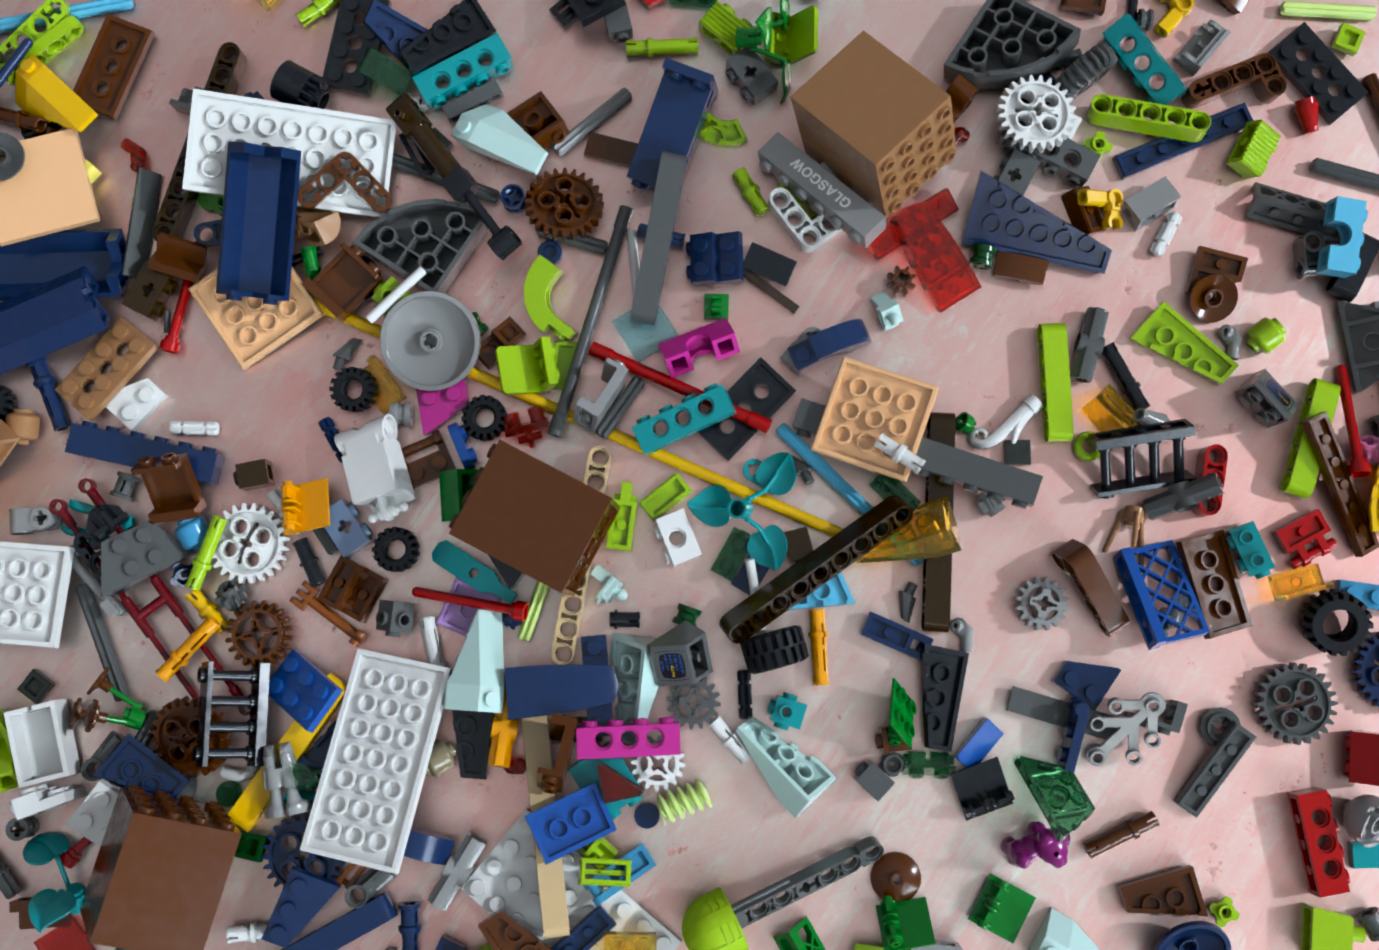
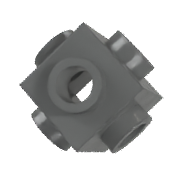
[376,600,415,637]

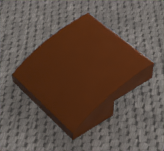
[317,555,388,623]

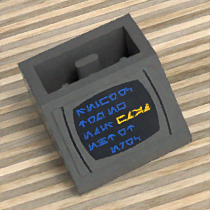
[1235,369,1299,428]
[647,620,713,686]

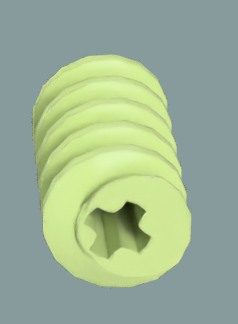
[657,778,713,825]

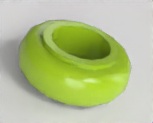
[1073,431,1100,461]

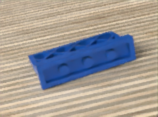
[1113,540,1210,650]

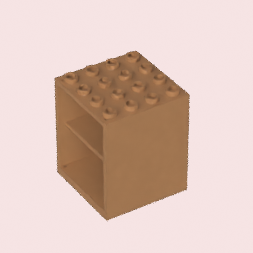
[790,30,957,218]

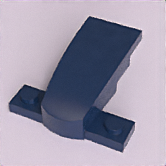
[504,634,618,737]

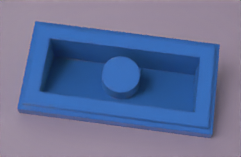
[952,717,1004,768]

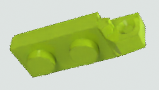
[606,481,637,551]

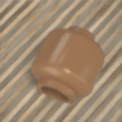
[5,409,40,445]

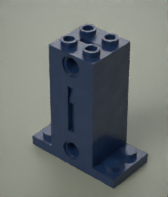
[627,58,719,191]

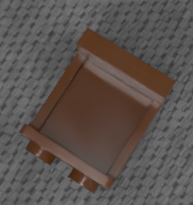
[302,242,384,323]
[131,452,207,524]
[537,713,578,794]

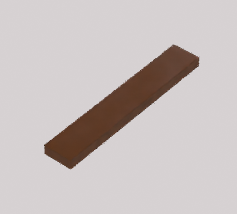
[1301,411,1379,557]

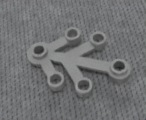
[1085,692,1166,766]

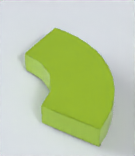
[699,111,748,147]

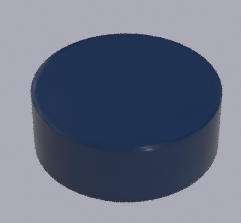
[538,240,562,265]
[634,802,660,829]

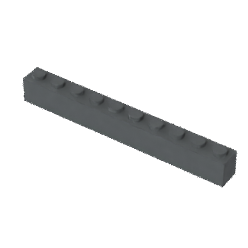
[792,398,1043,510]

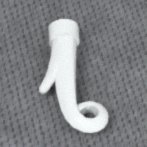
[968,394,1043,449]

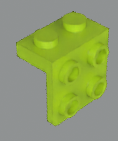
[764,5,819,65]
[495,336,560,395]

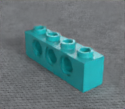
[1102,13,1188,105]
[412,33,514,110]
[632,383,737,455]

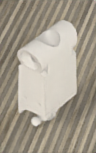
[334,414,416,523]

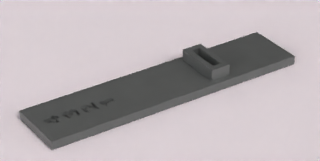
[121,167,162,278]
[1006,686,1117,740]

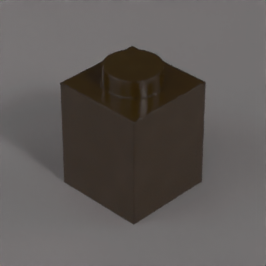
[233,459,275,491]
[784,526,813,563]

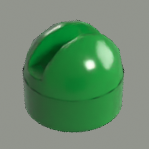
[955,412,976,434]

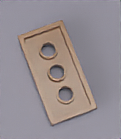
[55,316,159,422]

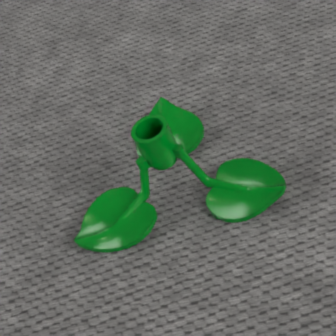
[735,0,792,104]

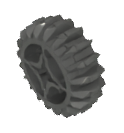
[1054,42,1118,99]

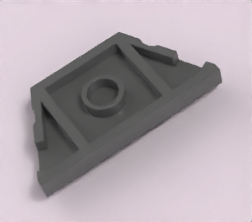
[1337,301,1379,393]
[101,521,195,599]

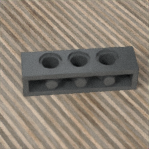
[996,121,1101,187]

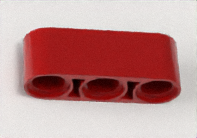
[1191,444,1228,517]

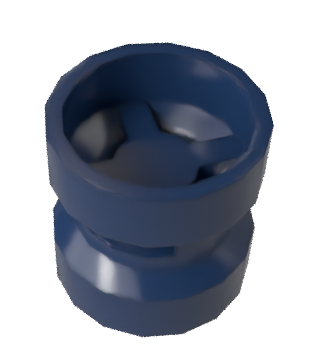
[500,184,526,214]

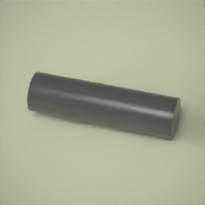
[164,310,170,333]

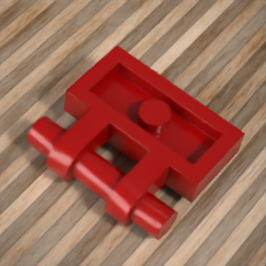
[1272,509,1338,569]

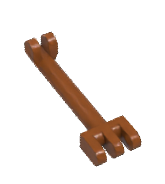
[289,580,367,647]

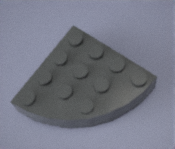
[944,0,1081,89]
[352,199,490,293]

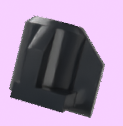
[86,504,129,542]

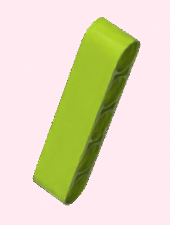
[1086,94,1211,142]
[1037,323,1074,442]
[1281,378,1341,499]

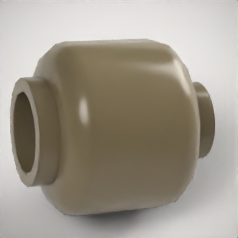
[426,739,457,777]

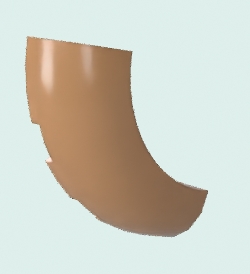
[294,207,341,246]

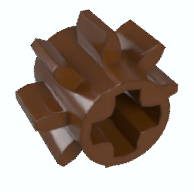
[886,265,916,297]

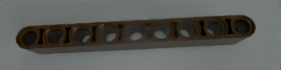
[152,42,247,242]
[921,412,956,633]
[719,495,913,644]

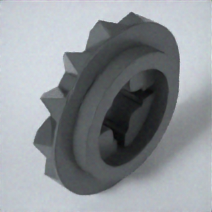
[1199,707,1241,746]

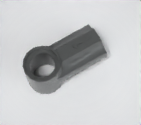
[81,731,125,781]
[344,868,395,908]

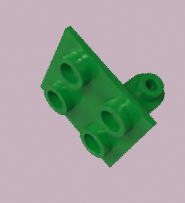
[887,678,916,748]
[968,873,1036,943]
[876,896,936,950]

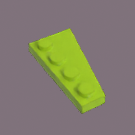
[1129,301,1239,384]

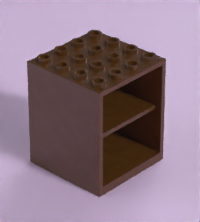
[449,439,621,596]
[80,785,242,950]

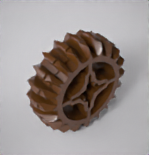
[225,600,295,668]

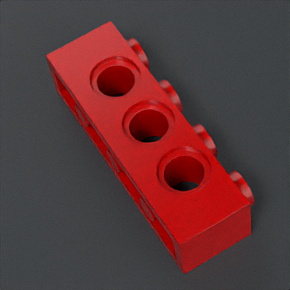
[1287,787,1350,898]

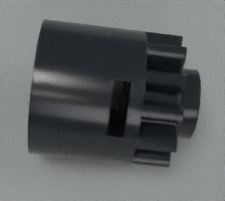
[270,60,330,109]

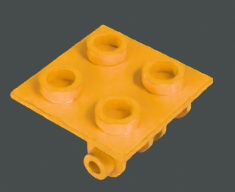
[280,478,330,536]

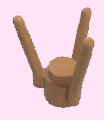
[1103,505,1146,567]

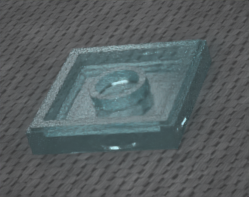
[612,305,679,363]

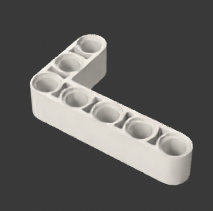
[768,187,842,253]

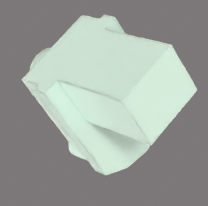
[871,291,904,330]
[590,564,627,604]

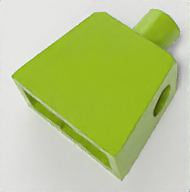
[1300,903,1366,950]

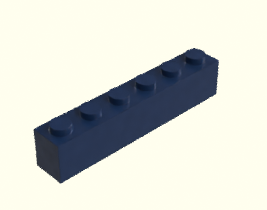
[65,421,225,485]

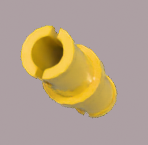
[185,589,231,635]

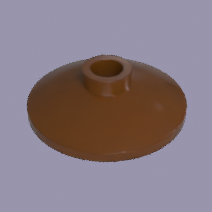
[1189,274,1238,322]
[870,852,921,902]

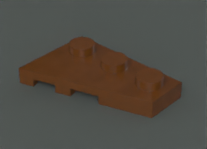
[1118,865,1208,916]

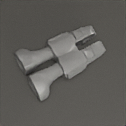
[262,742,312,819]

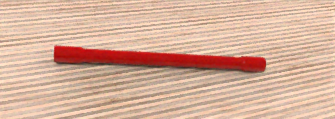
[588,341,772,434]

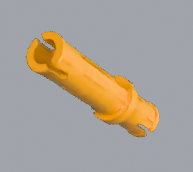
[808,609,829,685]
[155,615,221,682]

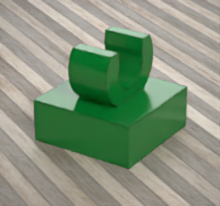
[704,294,729,320]

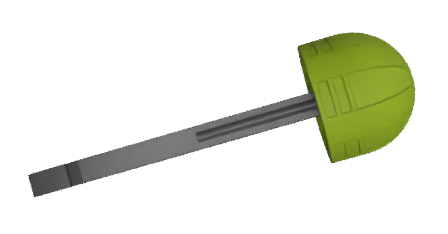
[682,836,884,950]

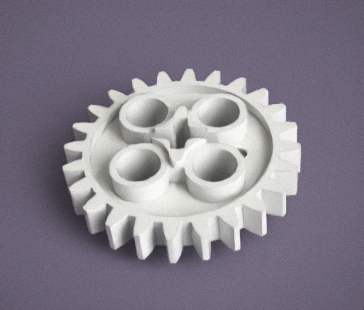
[995,75,1077,153]
[212,503,290,584]

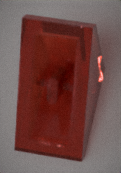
[597,761,644,804]

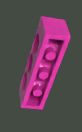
[576,717,681,760]

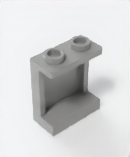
[573,357,629,434]

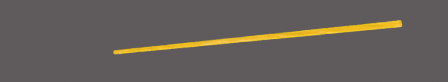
[312,296,843,537]

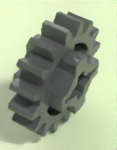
[666,677,721,730]

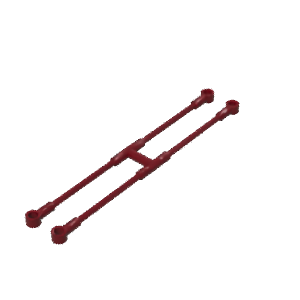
[49,478,250,716]

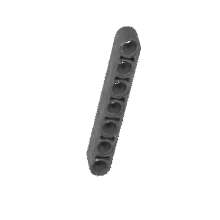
[630,151,688,325]

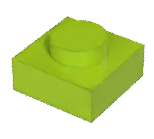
[1331,22,1365,56]

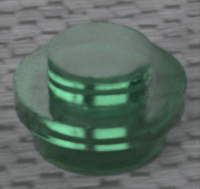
[216,781,242,807]

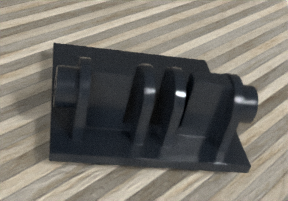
[950,757,1015,821]

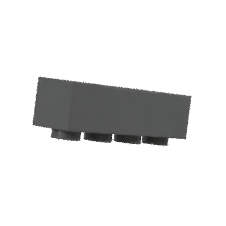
[441,79,504,124]

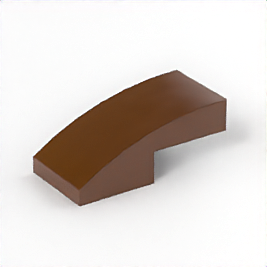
[993,251,1049,285]
[478,316,526,370]

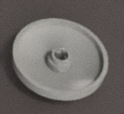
[380,291,481,391]

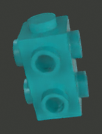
[1226,521,1275,579]

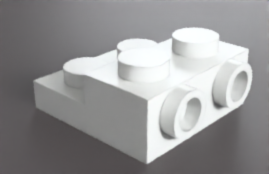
[10,784,88,820]

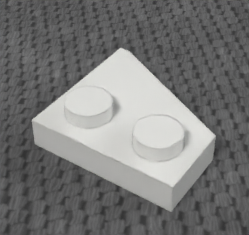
[106,378,169,431]

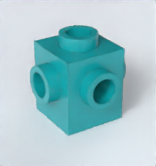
[767,692,807,731]

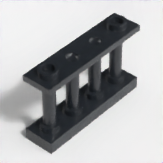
[1088,419,1196,499]
[192,661,270,767]

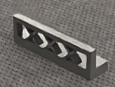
[1245,182,1341,244]

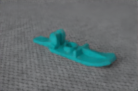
[432,540,518,604]

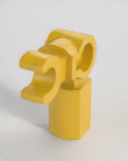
[1154,0,1194,38]
[1077,189,1124,229]

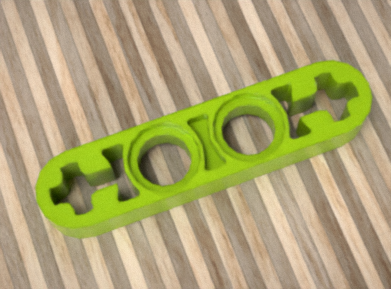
[0,0,71,68]
[6,16,85,85]

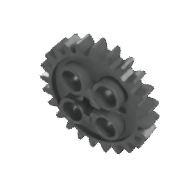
[1252,662,1338,745]

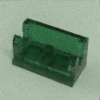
[357,47,413,96]

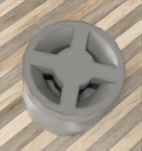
[389,402,414,426]

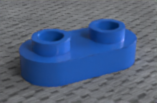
[447,422,478,469]

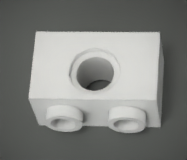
[653,509,702,567]

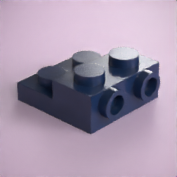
[686,231,744,287]

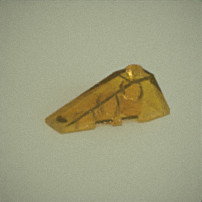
[856,496,962,563]

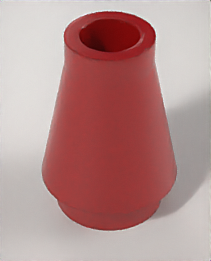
[1293,96,1319,134]

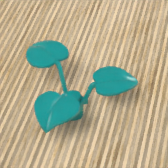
[687,452,796,571]
[23,832,87,933]

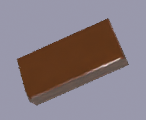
[1061,186,1106,236]

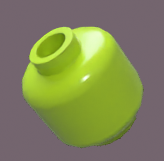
[1247,317,1287,354]

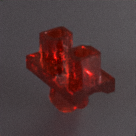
[504,405,550,448]

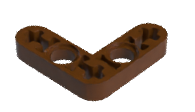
[298,152,392,213]

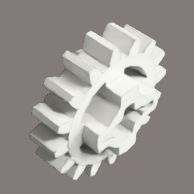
[631,735,685,792]

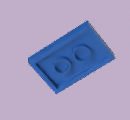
[269,649,343,733]
[524,782,617,865]

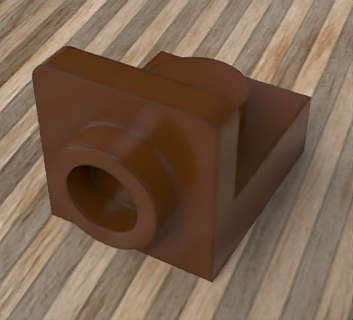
[875,726,912,754]

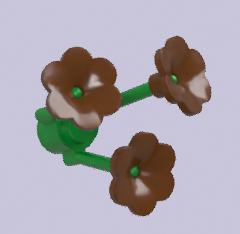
[69,667,147,732]

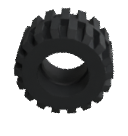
[1299,589,1374,656]
[740,625,809,674]

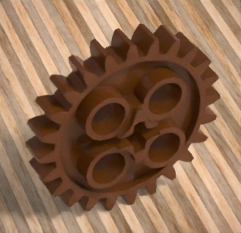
[525,168,604,242]
[150,696,233,778]

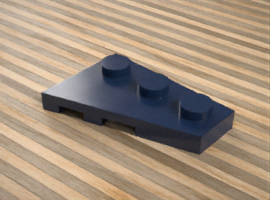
[363,0,428,70]

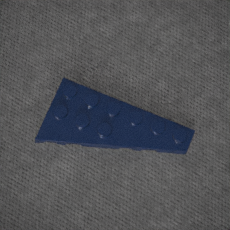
[961,170,1112,274]

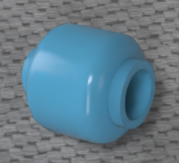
[175,516,209,552]

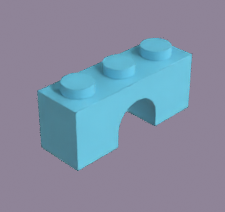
[1316,196,1368,278]

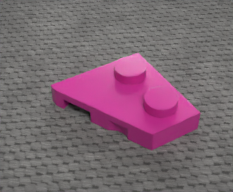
[416,380,469,436]

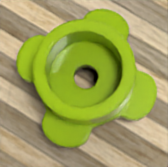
[1083,131,1113,157]
[1209,896,1239,927]

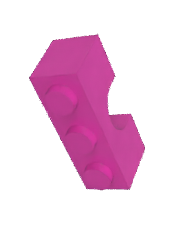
[658,318,740,378]

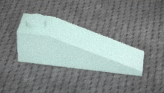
[450,104,548,175]
[443,609,504,713]
[610,633,659,743]
[735,717,836,818]
[1028,907,1100,950]

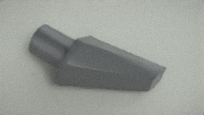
[332,338,362,371]
[792,455,814,485]
[899,581,918,623]

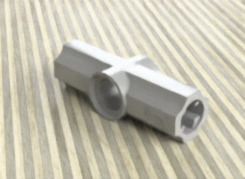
[427,832,487,911]

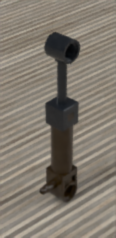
[386,92,522,260]

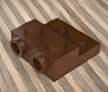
[507,91,569,150]

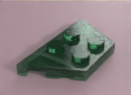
[1014,756,1095,842]

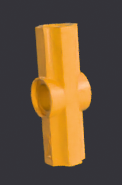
[488,689,519,768]

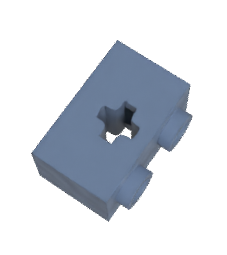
[324,499,373,558]

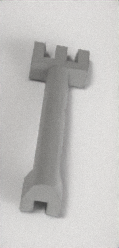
[70,545,128,616]

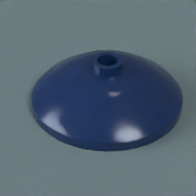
[1154,921,1231,950]

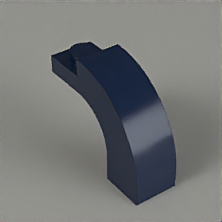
[787,319,872,371]
[404,827,455,865]

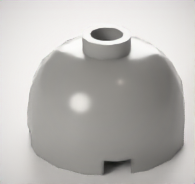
[1343,794,1379,848]

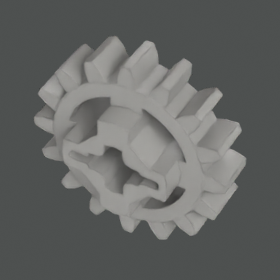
[1014,577,1070,630]

